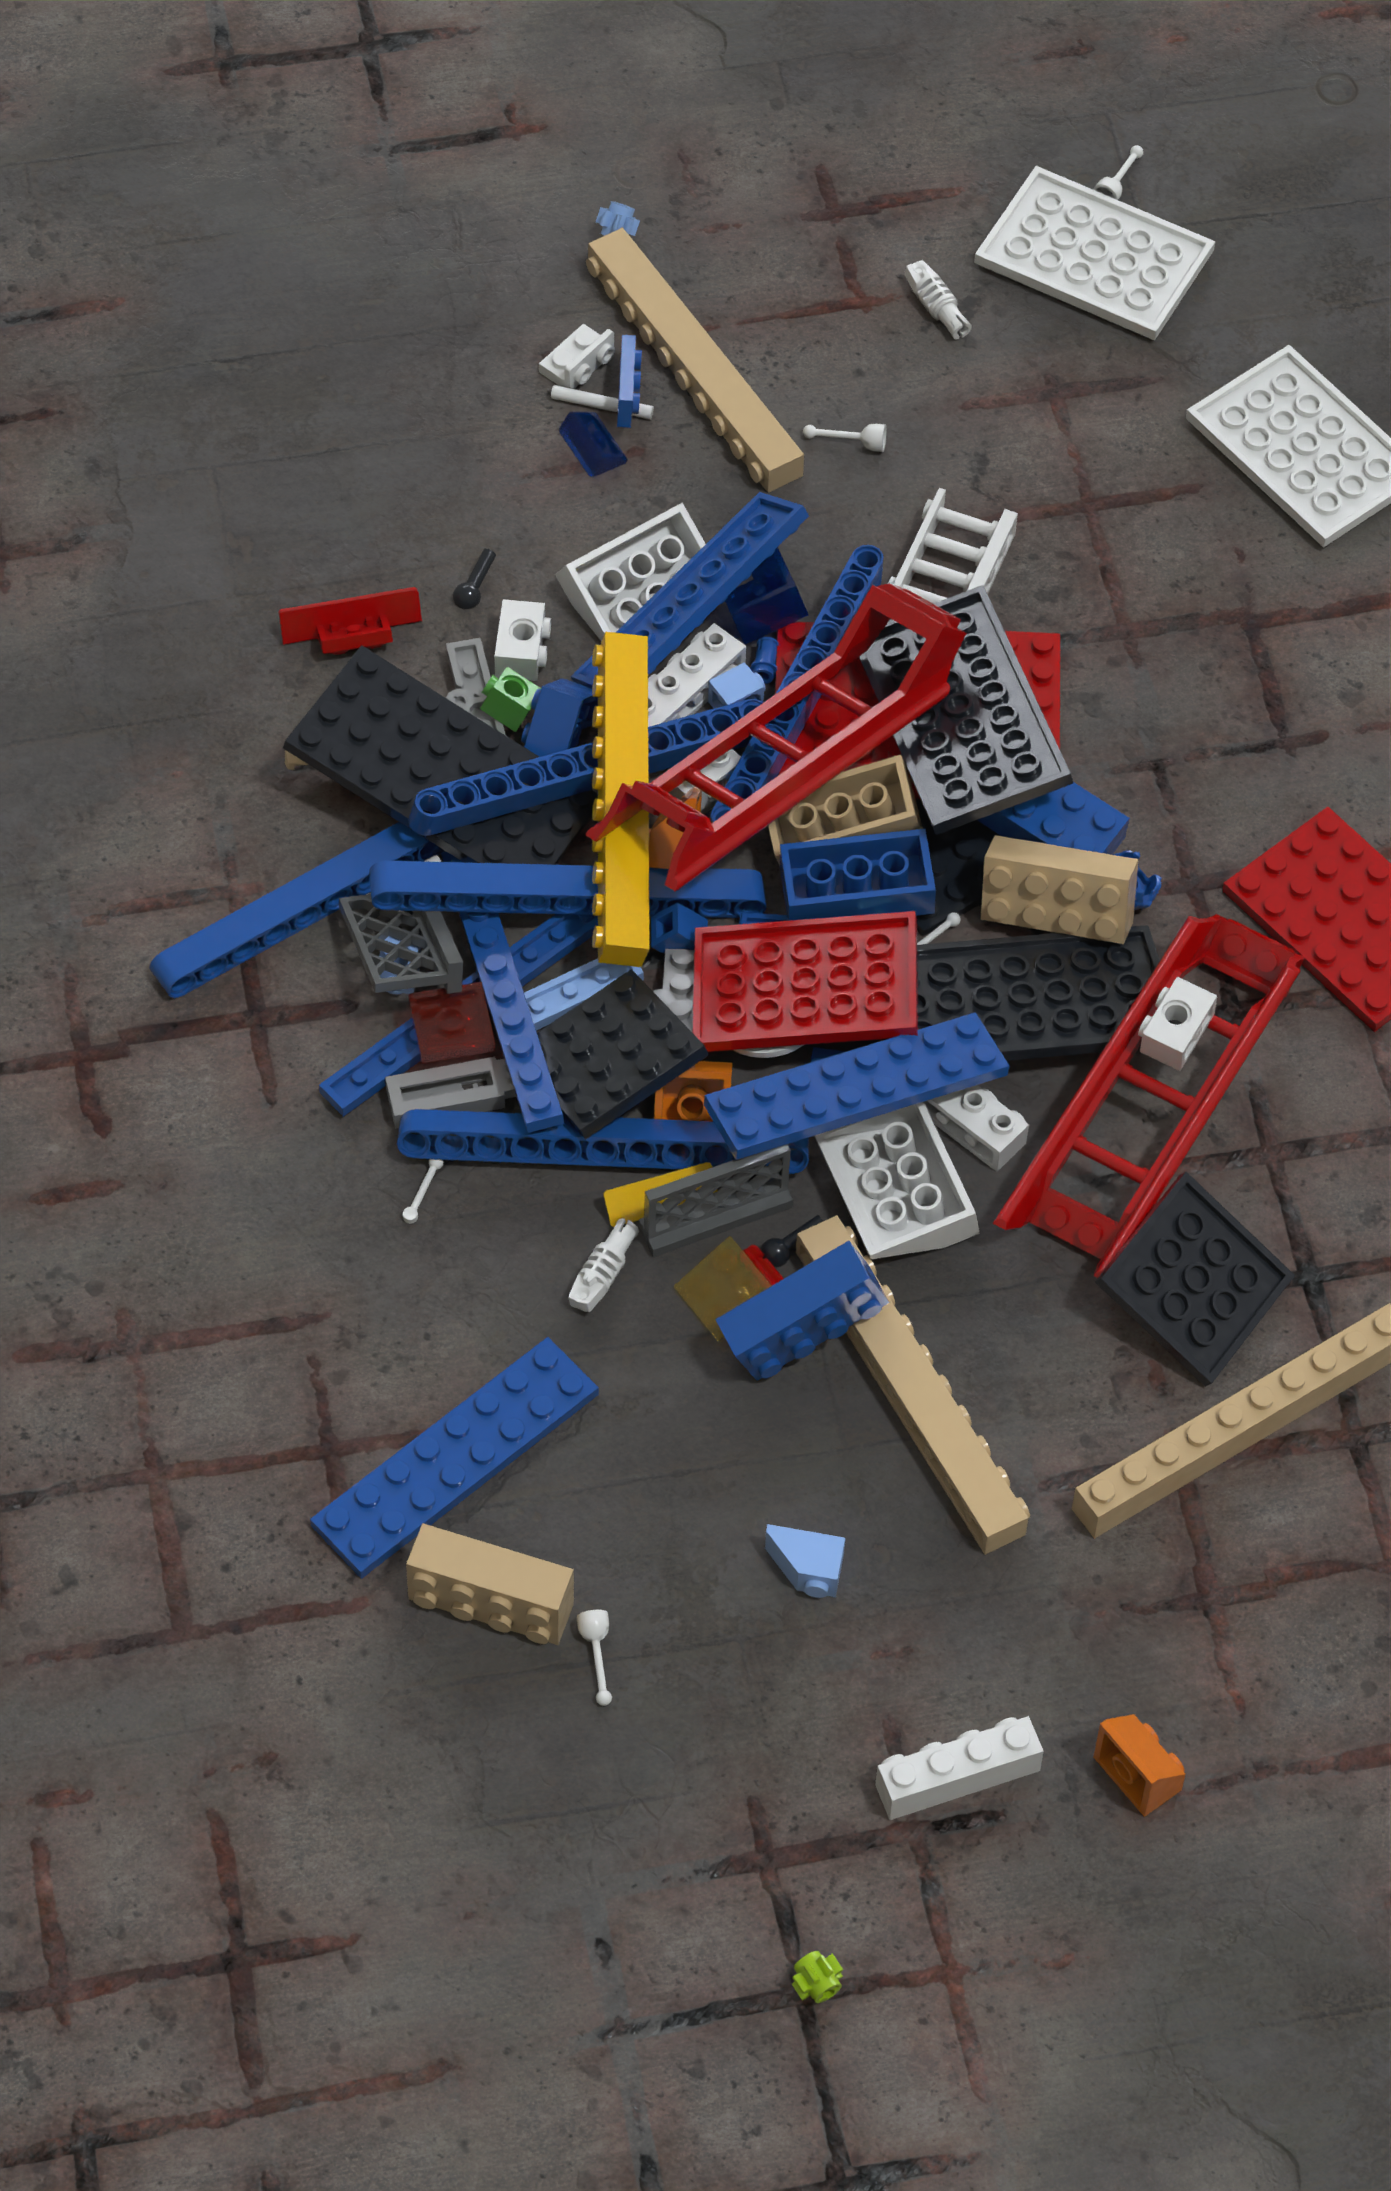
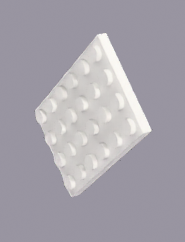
[974,166,1215,340]
[1186,345,1391,548]

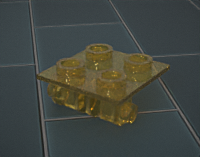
[674,1236,772,1342]

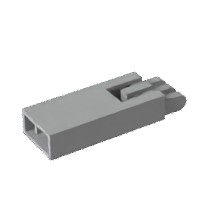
[385,1057,516,1129]

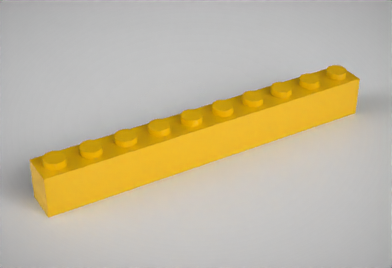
[592,631,649,967]

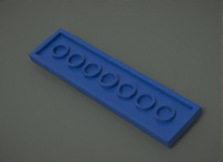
[571,492,809,688]
[704,1012,1009,1160]
[310,1337,599,1579]

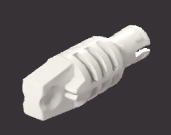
[904,260,972,339]
[568,1218,639,1312]

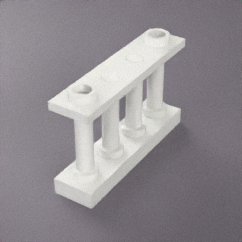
[888,488,1018,604]

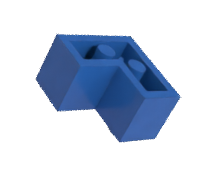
[521,678,598,757]

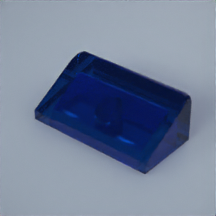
[559,412,628,477]

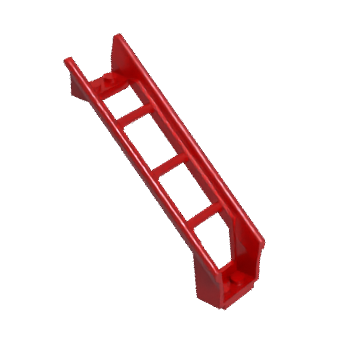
[586,583,967,891]
[993,914,1305,1278]

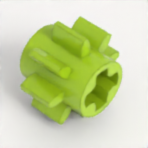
[792,1951,844,2003]

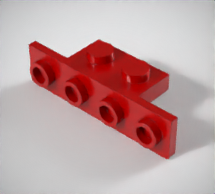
[278,587,422,655]

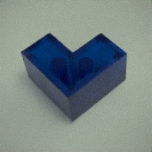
[725,547,809,644]

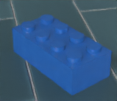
[977,782,1130,855]
[780,829,936,921]
[715,1241,890,1381]

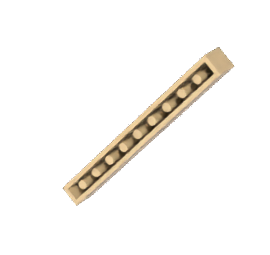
[586,227,804,493]
[796,1215,1030,1555]
[1072,1303,1391,1539]

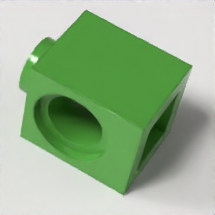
[480,667,541,732]

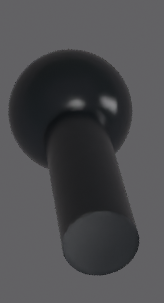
[453,548,496,609]
[760,1215,823,1268]

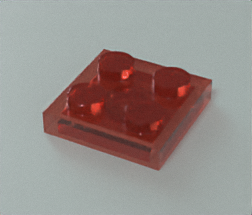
[408,982,495,1063]

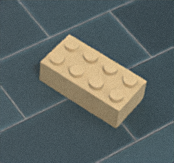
[768,755,923,865]
[981,835,1138,944]
[406,1523,574,1645]

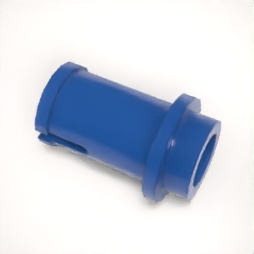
[750,637,779,684]

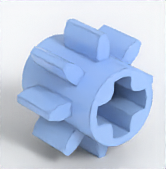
[596,201,640,236]

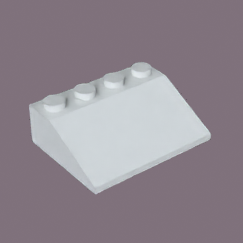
[555,503,734,641]
[815,1102,980,1259]

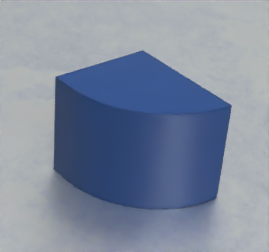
[651,902,708,954]

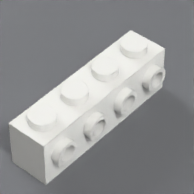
[648,623,746,749]
[924,1085,1029,1172]
[875,1716,1044,1820]

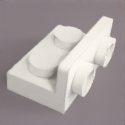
[539,324,615,389]

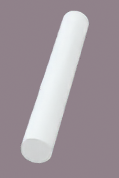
[551,385,654,420]

